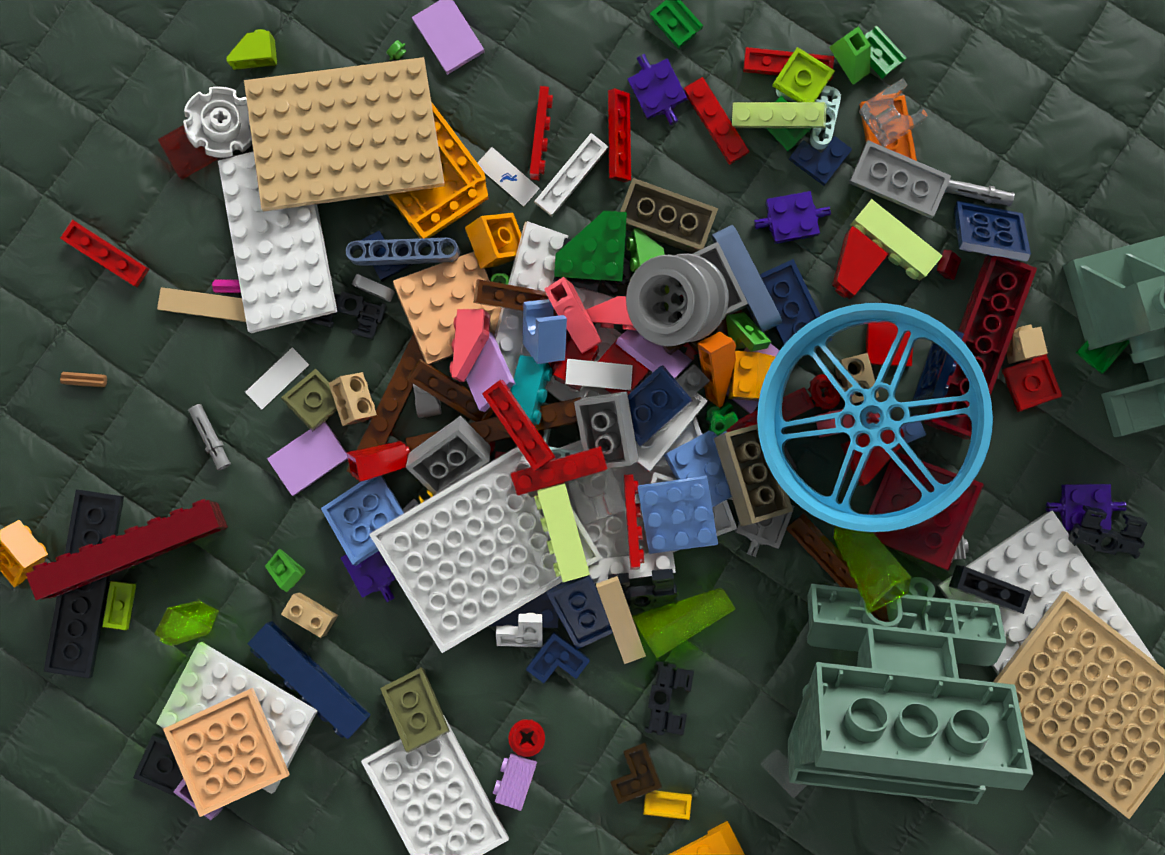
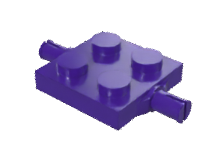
[628,54,687,125]
[754,191,831,244]
[1046,484,1127,530]
[341,551,396,603]

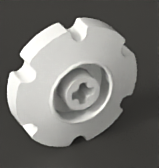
[183,87,252,158]

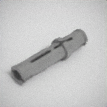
[944,179,1015,207]
[188,404,231,470]

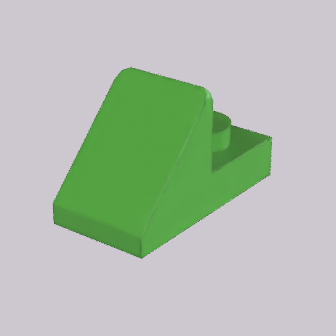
[726,312,771,352]
[265,549,306,592]

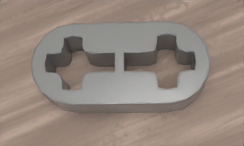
[352,274,395,302]

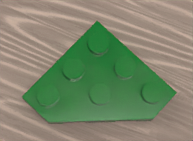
[554,211,627,281]

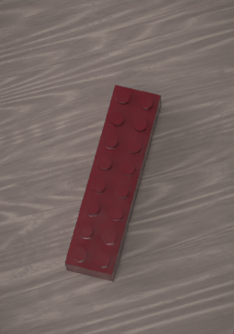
[924,255,1037,440]
[26,499,228,600]

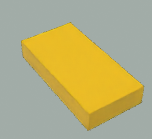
[643,791,692,820]

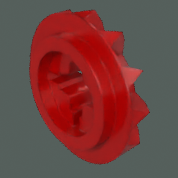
[807,374,840,410]
[508,719,545,757]

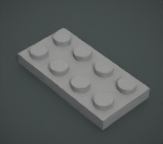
[849,140,951,219]

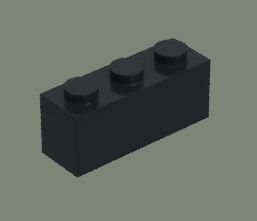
[948,565,1031,614]

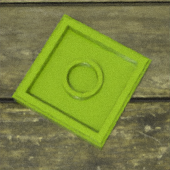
[772,47,835,102]

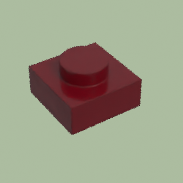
[937,250,962,280]

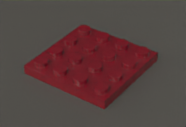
[860,452,984,571]

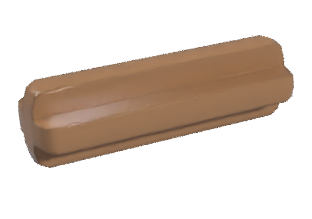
[60,372,107,387]

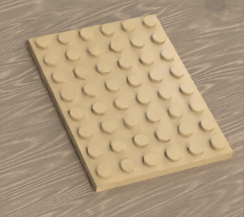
[244,57,445,212]
[993,591,1165,819]

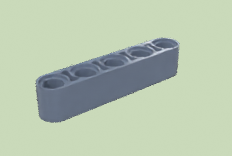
[711,225,782,332]
[346,238,460,266]

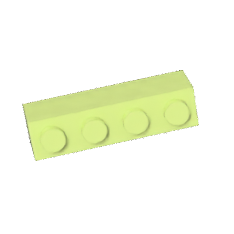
[732,102,827,128]
[850,199,942,281]
[534,482,590,582]

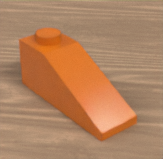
[698,332,736,407]

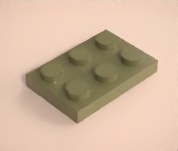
[380,667,450,753]

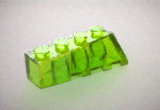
[833,526,911,613]
[632,588,735,658]
[154,600,219,646]

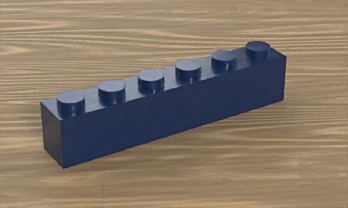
[247,621,371,739]

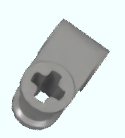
[413,384,442,418]

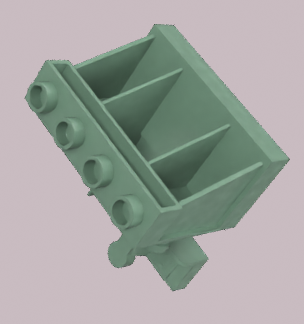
[1063,236,1165,437]
[788,577,1033,804]

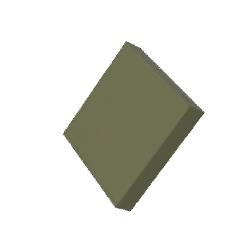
[281,369,337,432]

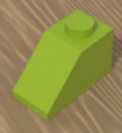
[227,29,277,70]

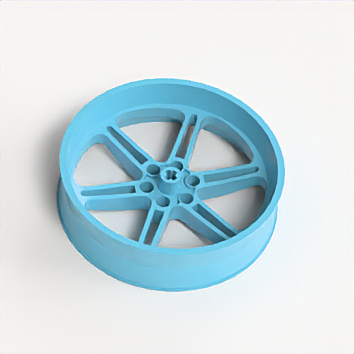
[757,303,993,532]

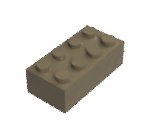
[620,178,718,254]
[714,424,793,527]

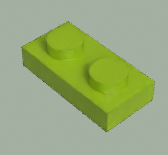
[103,581,136,630]

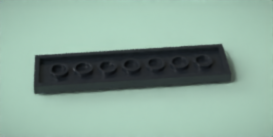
[44,489,124,678]

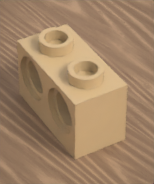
[1006,325,1048,364]
[835,353,879,404]
[329,372,377,426]
[281,592,338,638]

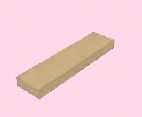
[157,287,246,322]
[596,576,646,664]

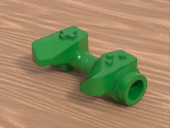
[705,402,738,436]

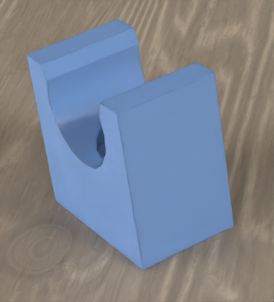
[523,299,567,364]

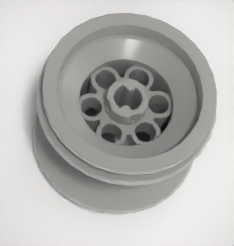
[626,254,729,346]

